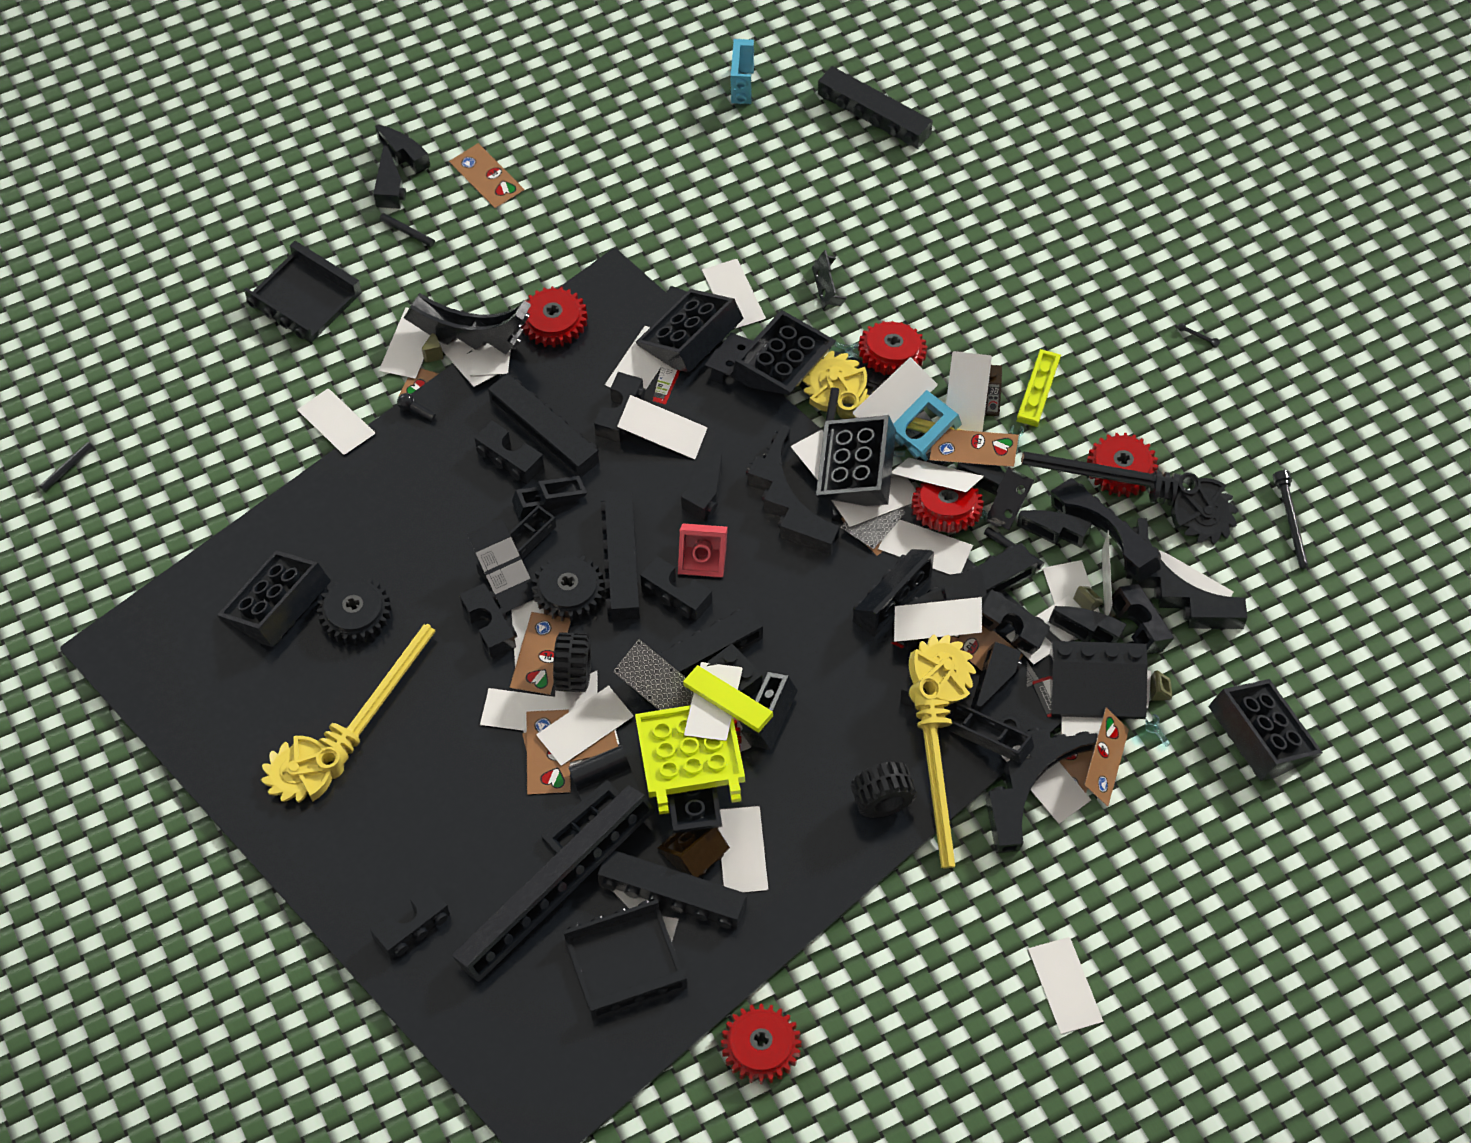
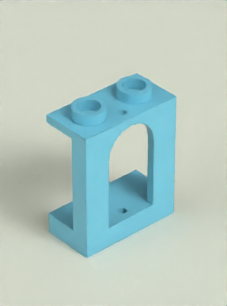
[731,39,754,104]
[893,390,962,461]

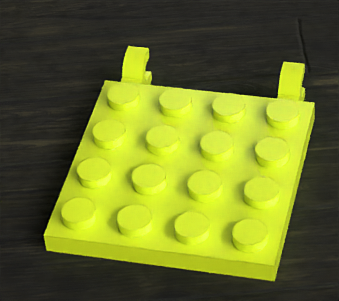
[635,705,745,815]

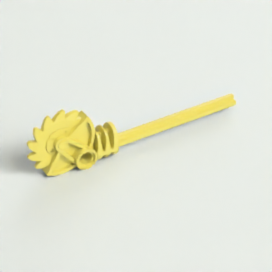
[803,351,961,433]
[261,624,436,803]
[909,634,976,869]

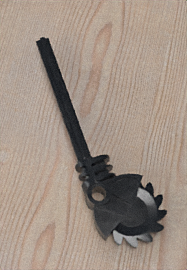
[1021,451,1238,544]

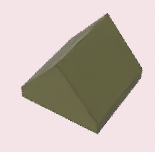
[422,333,444,363]
[1073,586,1104,611]
[1150,670,1172,701]

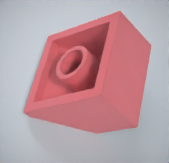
[678,524,728,577]

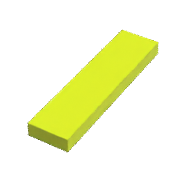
[1017,349,1061,427]
[683,665,773,733]

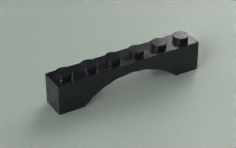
[1051,478,1161,583]

